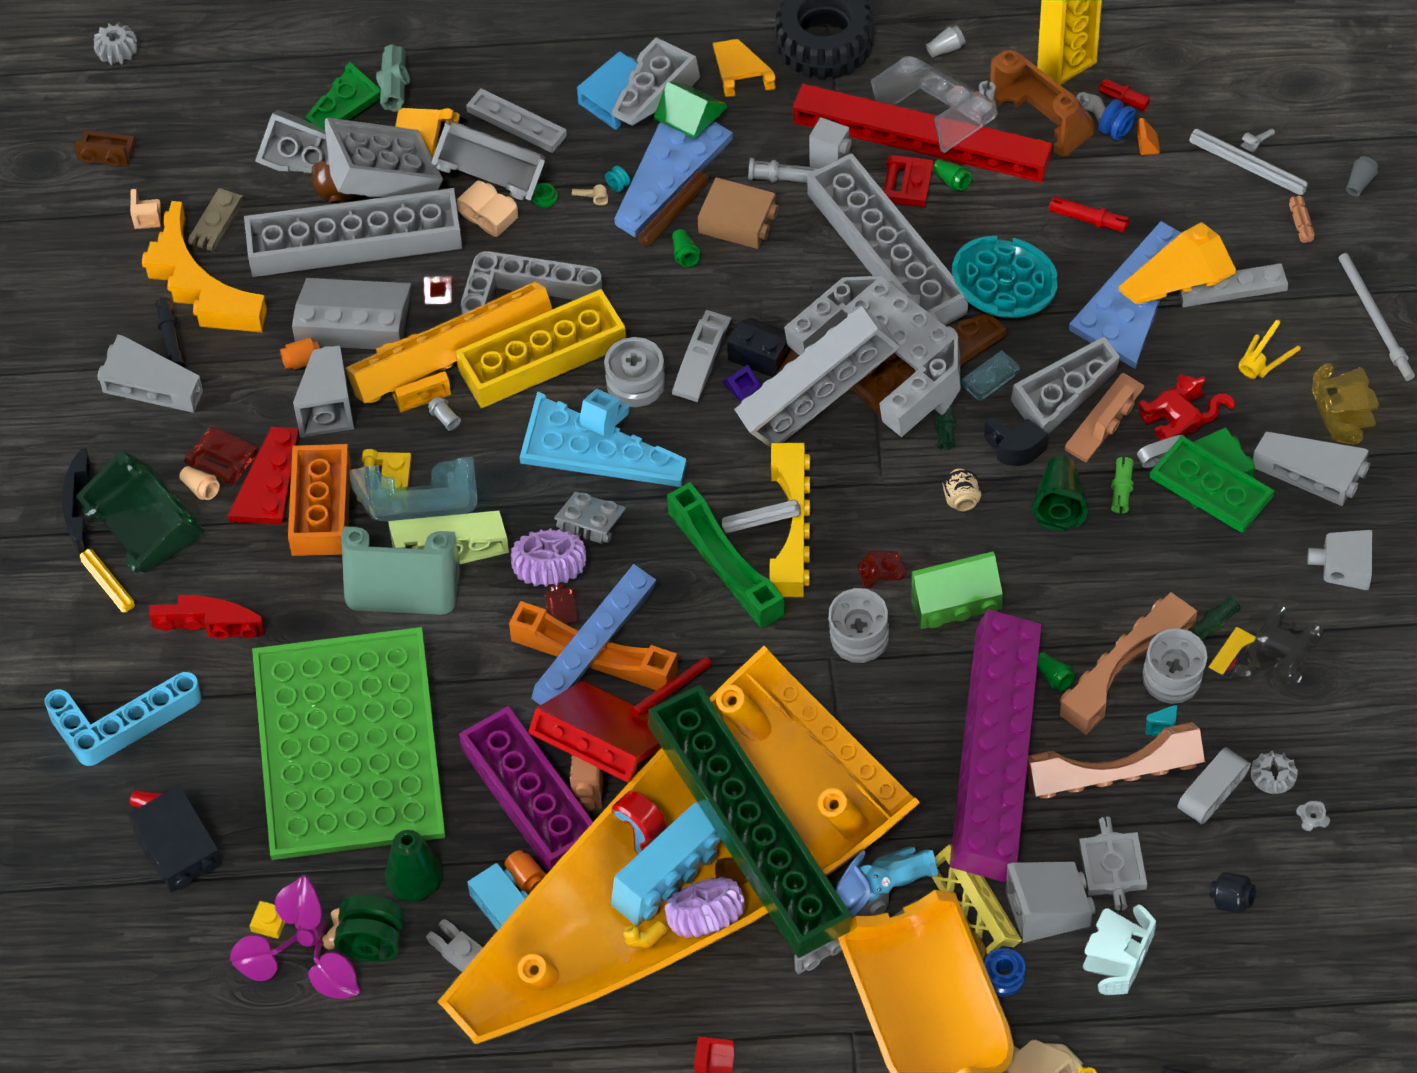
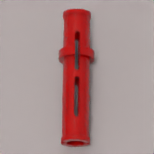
[1049,196,1130,233]

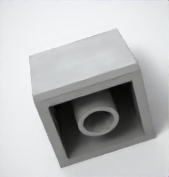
[293,345,354,438]
[1005,862,1095,943]

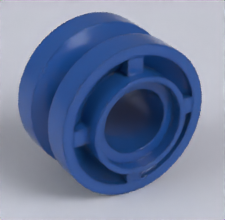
[1098,99,1136,141]
[984,948,1026,997]

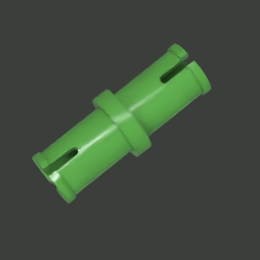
[1111,457,1134,514]

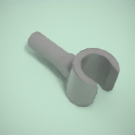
[1241,129,1275,152]

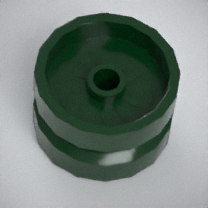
[334,895,405,962]

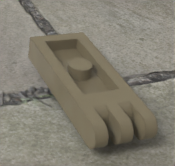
[188,188,243,252]

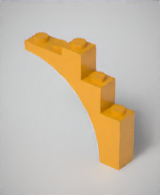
[142,201,267,332]

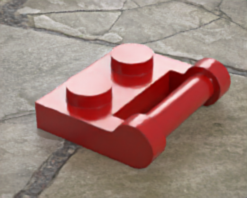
[883,155,934,207]

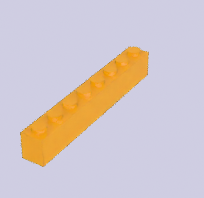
[345,282,553,403]

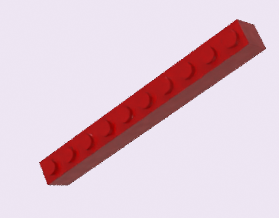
[793,84,1052,183]

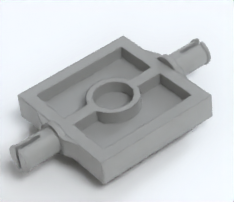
[1079,817,1147,910]

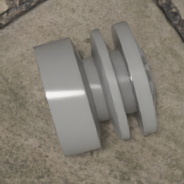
[828,588,889,663]
[1142,628,1208,704]

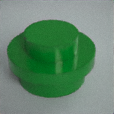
[532,183,558,208]

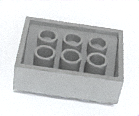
[324,118,443,198]
[292,278,412,349]

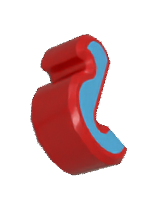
[611,791,667,855]

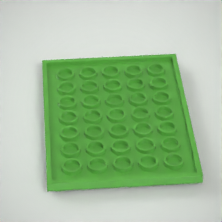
[252,627,446,860]

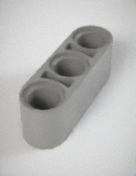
[1177,747,1251,824]

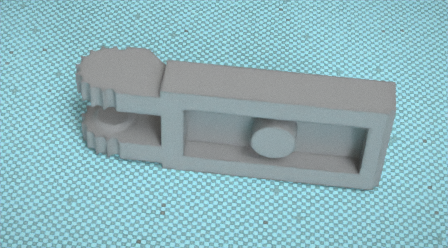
[426,919,483,972]

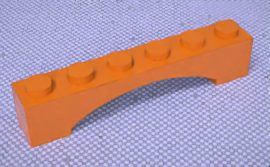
[509,601,678,690]

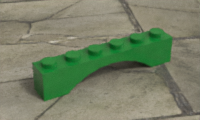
[667,482,784,629]

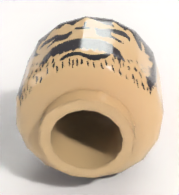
[943,469,981,511]

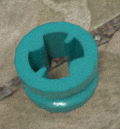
[605,166,630,192]

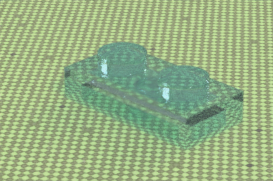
[962,350,1020,401]

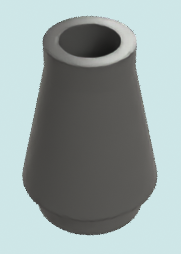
[1346,156,1378,197]

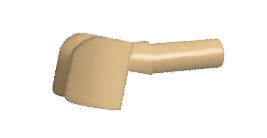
[572,184,608,205]

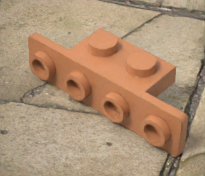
[1064,373,1144,462]

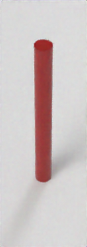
[630,657,711,718]

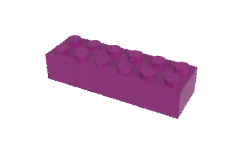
[459,706,593,872]

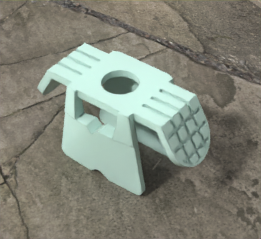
[1083,904,1156,995]

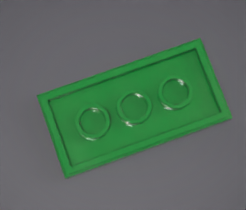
[1150,435,1275,534]

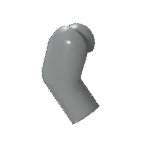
[1076,92,1106,122]

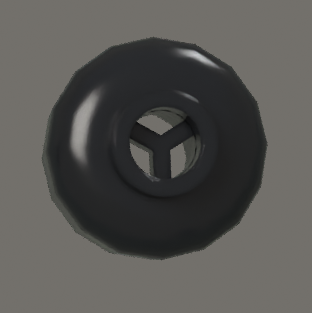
[1209,872,1256,913]

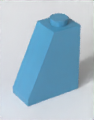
[577,51,637,130]

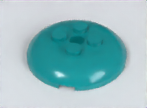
[952,236,1058,318]

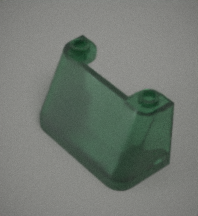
[76,449,205,573]

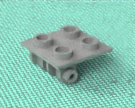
[555,492,626,544]

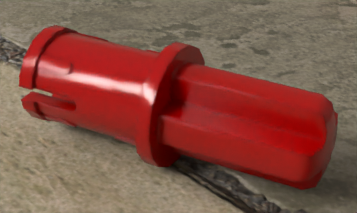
[1099,79,1151,112]

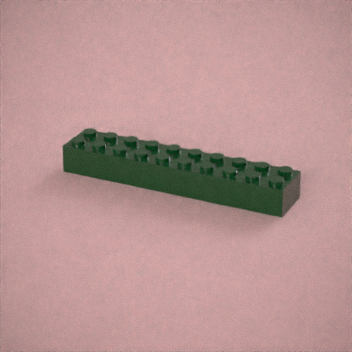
[648,684,852,958]

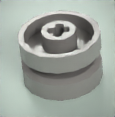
[604,337,665,407]

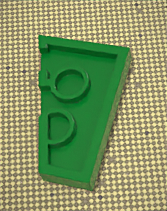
[306,62,381,129]

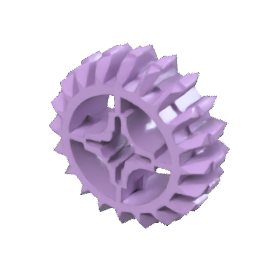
[511,528,586,587]
[664,877,745,938]

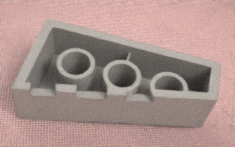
[1011,336,1120,434]

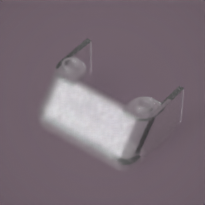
[871,56,998,153]

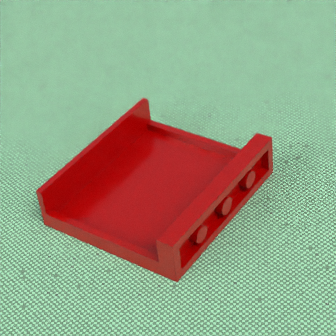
[528,680,662,782]

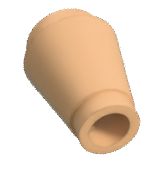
[179,466,220,500]

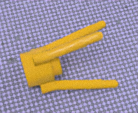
[1239,320,1301,379]

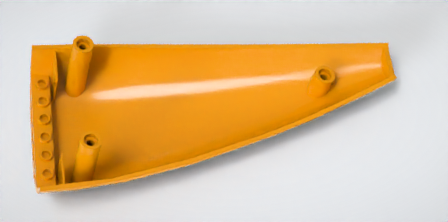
[438,646,920,1045]

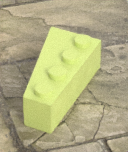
[388,511,509,564]

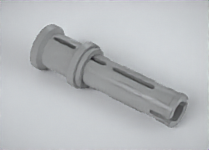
[748,158,821,183]

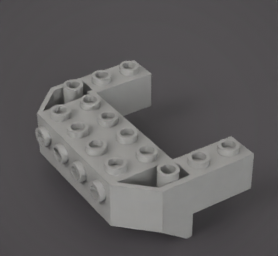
[784,276,960,437]

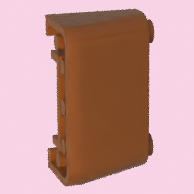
[990,50,1095,158]

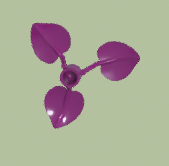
[230,875,361,999]

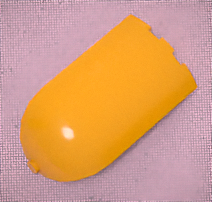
[838,890,1014,1073]

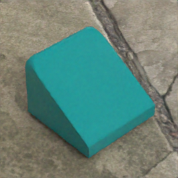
[1145,705,1177,736]

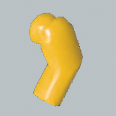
[623,921,668,948]

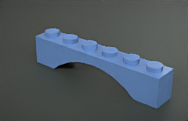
[531,564,656,705]

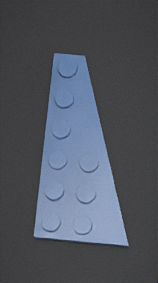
[614,121,733,237]
[1069,221,1181,369]

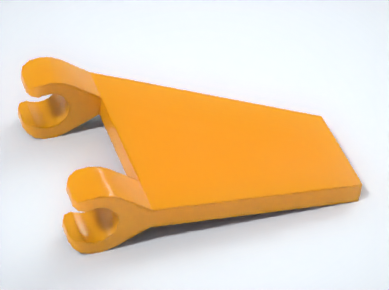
[713,39,776,97]
[395,108,460,158]

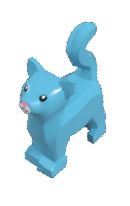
[836,846,939,902]

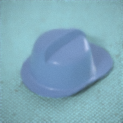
[835,850,871,916]

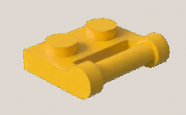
[357,449,412,505]

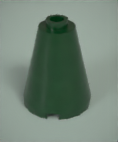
[1032,456,1088,532]
[384,830,443,902]

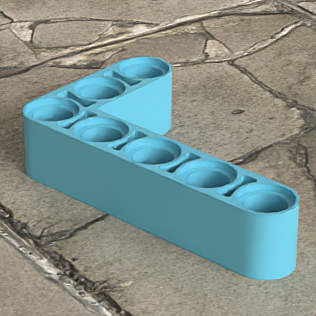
[45,672,201,766]

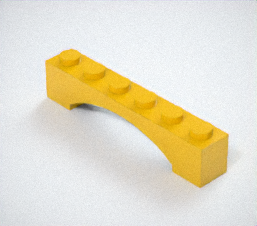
[770,443,810,597]

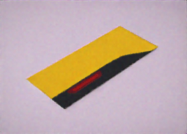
[1208,627,1257,679]

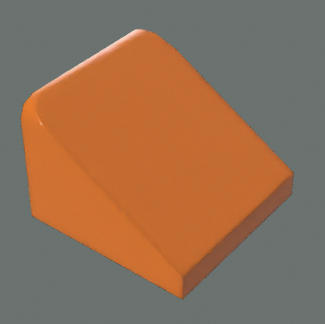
[1137,118,1160,155]

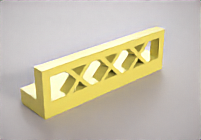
[932,844,1022,955]

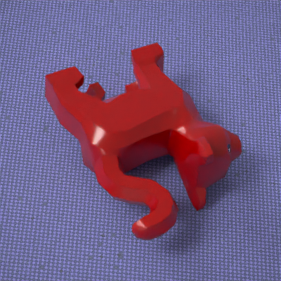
[1138,374,1236,441]

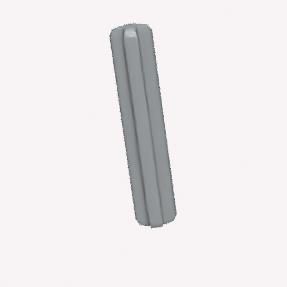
[722,500,801,533]

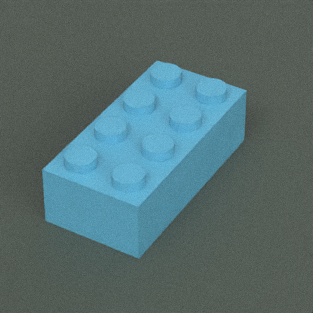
[611,803,720,927]

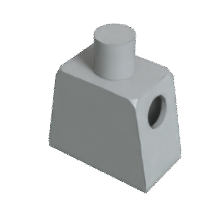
[1307,530,1372,590]

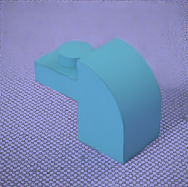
[580,389,630,438]

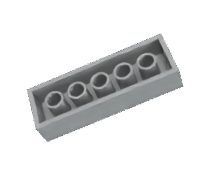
[734,305,900,448]

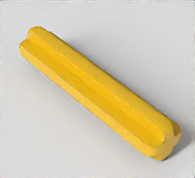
[80,549,135,613]

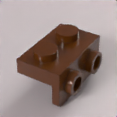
[74,130,136,167]

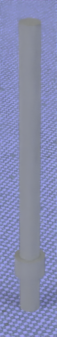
[1339,253,1415,381]

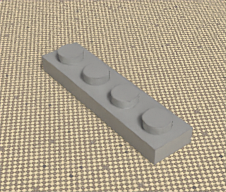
[466,88,567,153]
[1178,263,1288,307]

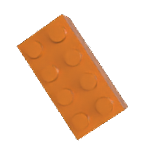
[288,444,351,556]

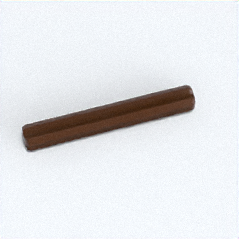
[638,170,709,247]

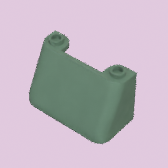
[341,526,461,615]

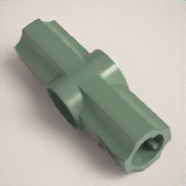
[376,44,410,112]

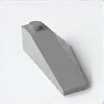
[611,37,700,125]
[255,110,329,173]

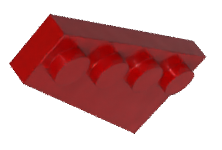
[228,427,300,525]

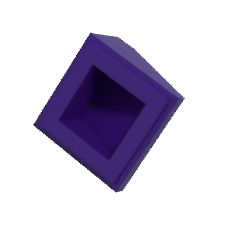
[722,365,762,402]

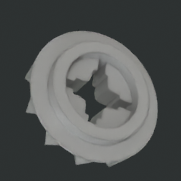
[1251,750,1298,794]

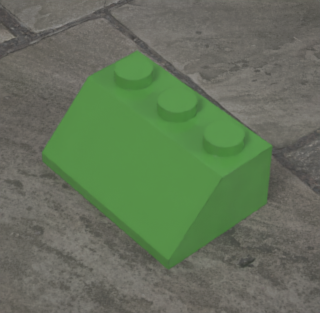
[911,552,1003,629]

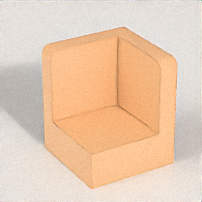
[131,189,161,229]

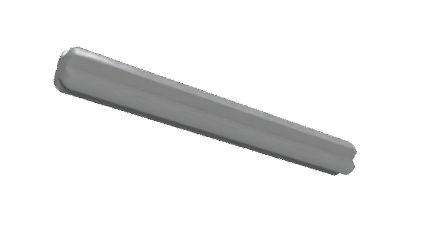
[1190,129,1308,195]

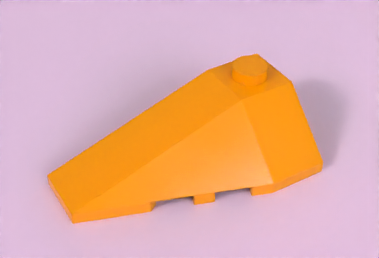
[1118,222,1236,304]

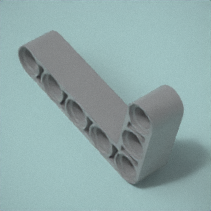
[461,251,603,314]

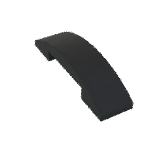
[62,448,91,554]

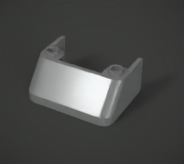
[431,120,545,201]

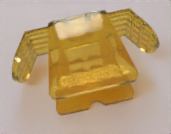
[1312,362,1379,444]

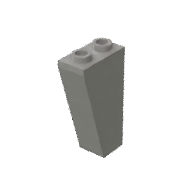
[97,335,203,413]
[1253,432,1370,506]

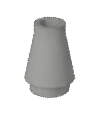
[926,25,966,58]

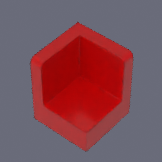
[694,1037,735,1073]

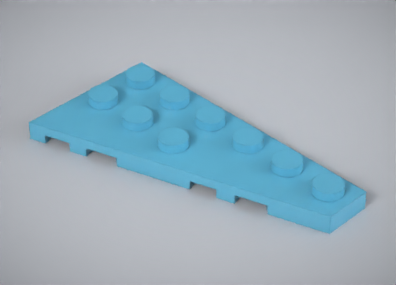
[520,391,687,487]

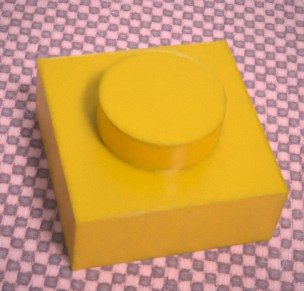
[250,901,285,939]

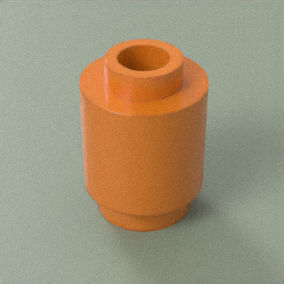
[280,337,320,370]
[504,850,546,893]

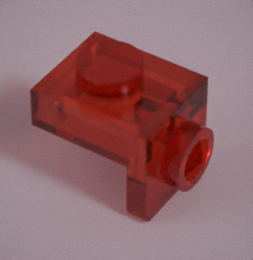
[857,550,907,588]
[543,584,578,624]

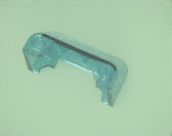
[349,457,477,522]

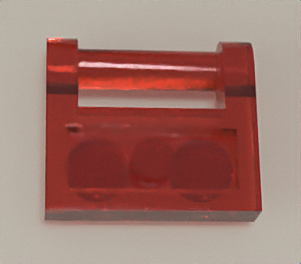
[184,425,258,486]

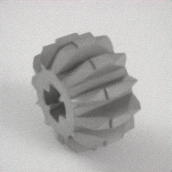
[94,22,137,66]

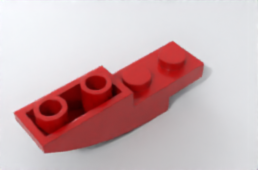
[149,595,265,639]

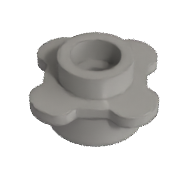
[1296,801,1330,831]

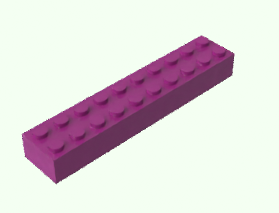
[949,609,1041,882]

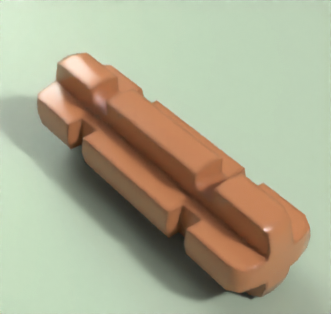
[1289,196,1315,243]

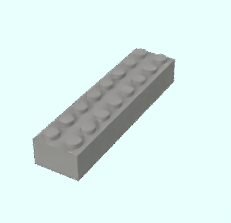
[807,153,968,326]
[244,188,462,277]

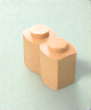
[457,180,518,237]

